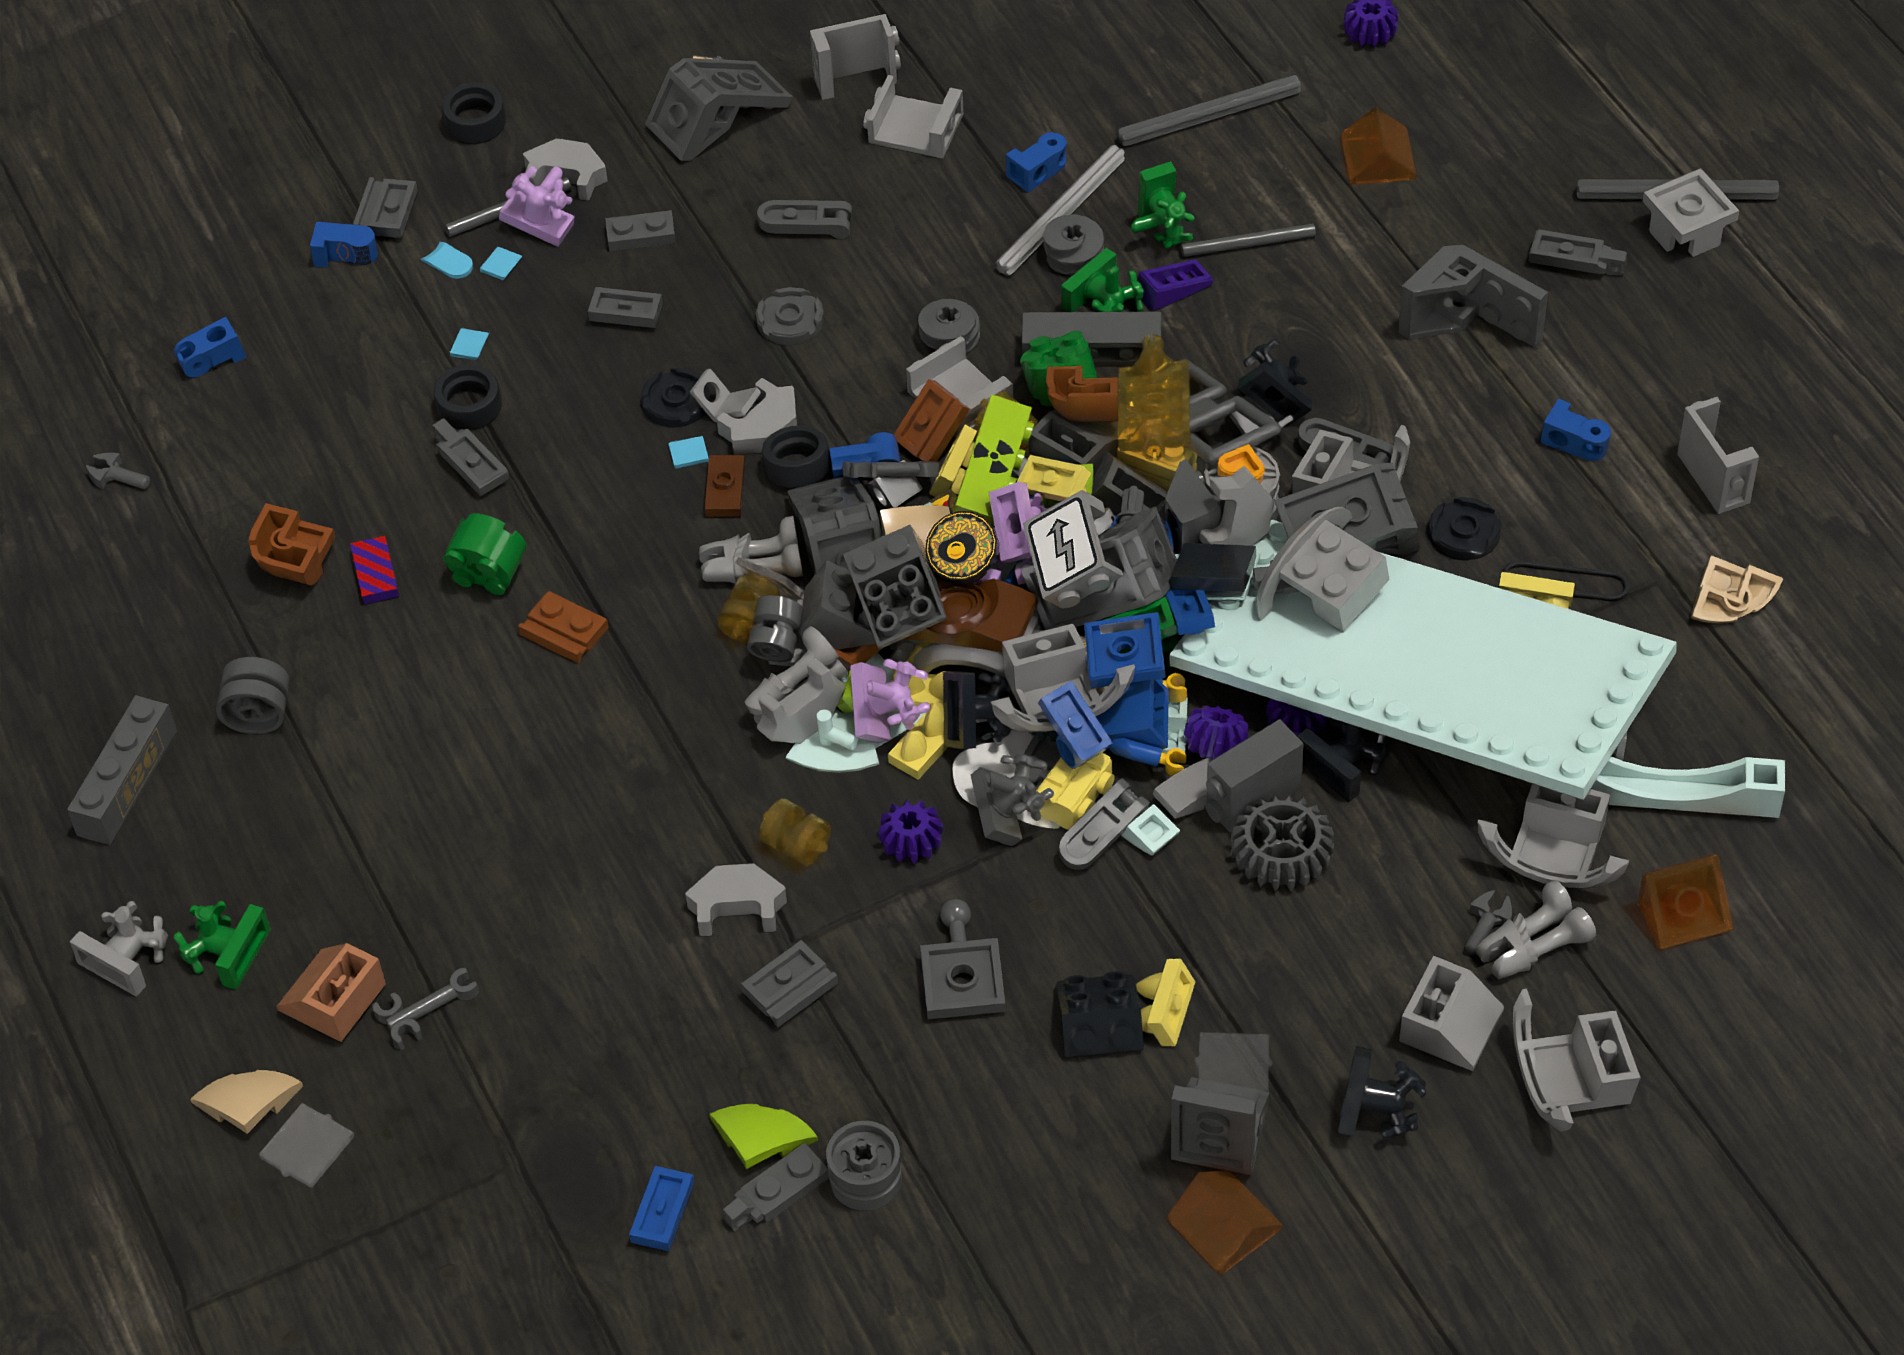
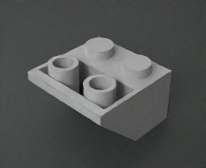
[1399,956,1504,1071]

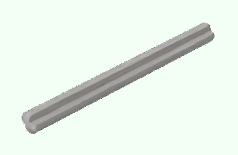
[996,145,1125,276]

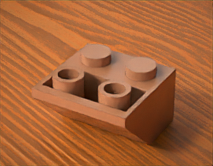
[276,943,386,1042]

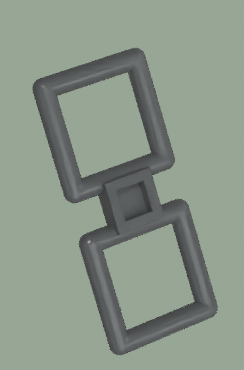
[1119,359,1281,464]

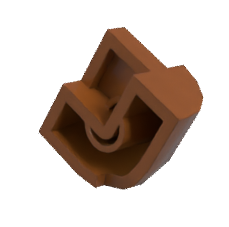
[1046,366,1119,423]
[248,503,335,586]

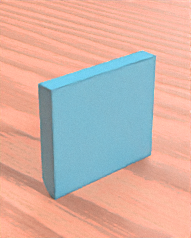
[480,247,522,280]
[450,328,489,360]
[669,436,709,469]

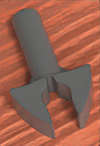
[86,453,150,490]
[1465,890,1512,955]

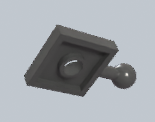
[920,898,1006,1019]

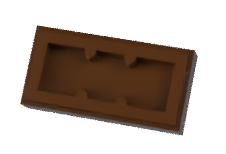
[705,455,745,517]

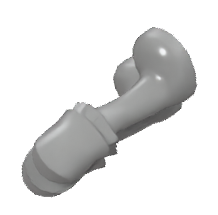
[699,516,803,584]
[745,626,848,725]
[1475,880,1596,980]

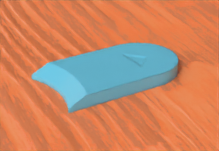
[420,242,473,279]

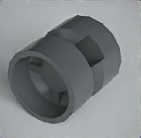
[747,595,804,662]

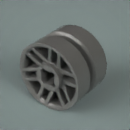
[216,657,290,734]
[826,1121,902,1210]

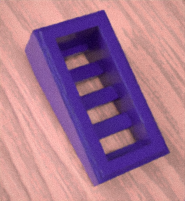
[1137,259,1214,311]

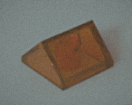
[1341,106,1417,185]
[1637,854,1734,949]
[1167,1170,1283,1275]

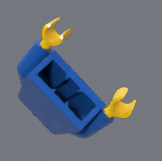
[1096,673,1187,777]

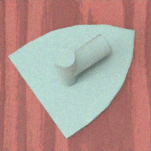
[786,709,879,773]

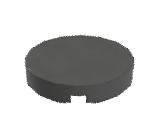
[756,287,824,345]

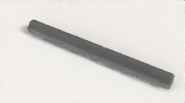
[1117,75,1301,147]
[1576,179,1779,200]

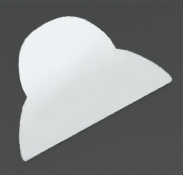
[952,729,1060,829]

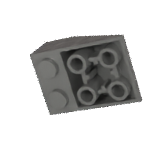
[1028,409,1149,479]
[843,525,947,649]

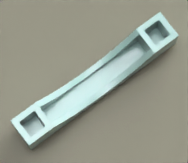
[1590,756,1785,818]

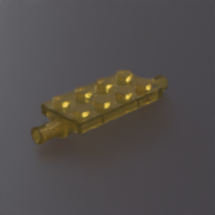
[1118,334,1192,461]

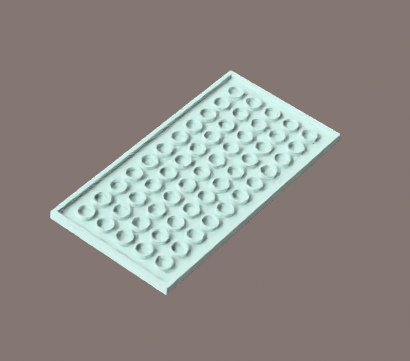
[1169,520,1677,800]

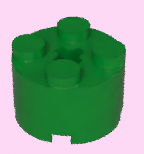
[1020,331,1098,406]
[443,513,527,595]

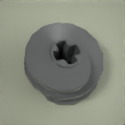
[1043,214,1104,275]
[918,299,980,353]

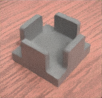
[1642,168,1739,257]

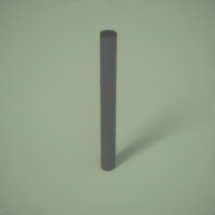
[445,177,572,237]
[1181,223,1316,257]

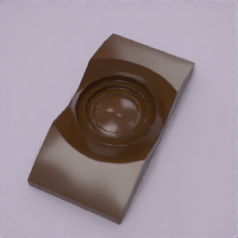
[904,571,1039,652]

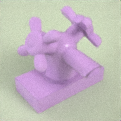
[499,166,575,247]
[989,482,1049,564]
[850,659,930,743]

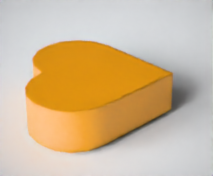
[1217,444,1265,484]

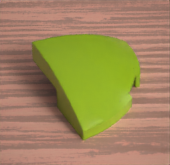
[709,1104,818,1169]

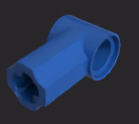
[829,432,901,478]

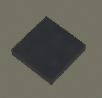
[1171,543,1257,592]

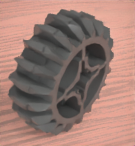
[1231,794,1334,892]

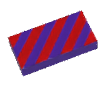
[350,536,399,604]

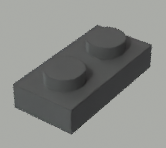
[605,210,676,251]
[588,287,663,328]

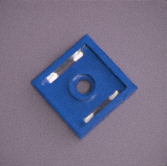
[1084,612,1166,689]

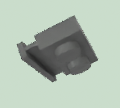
[353,177,418,238]
[741,940,838,1027]

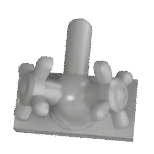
[70,901,168,997]

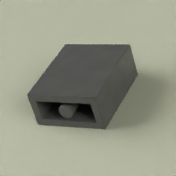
[1205,719,1304,832]

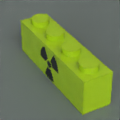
[952,394,1034,527]

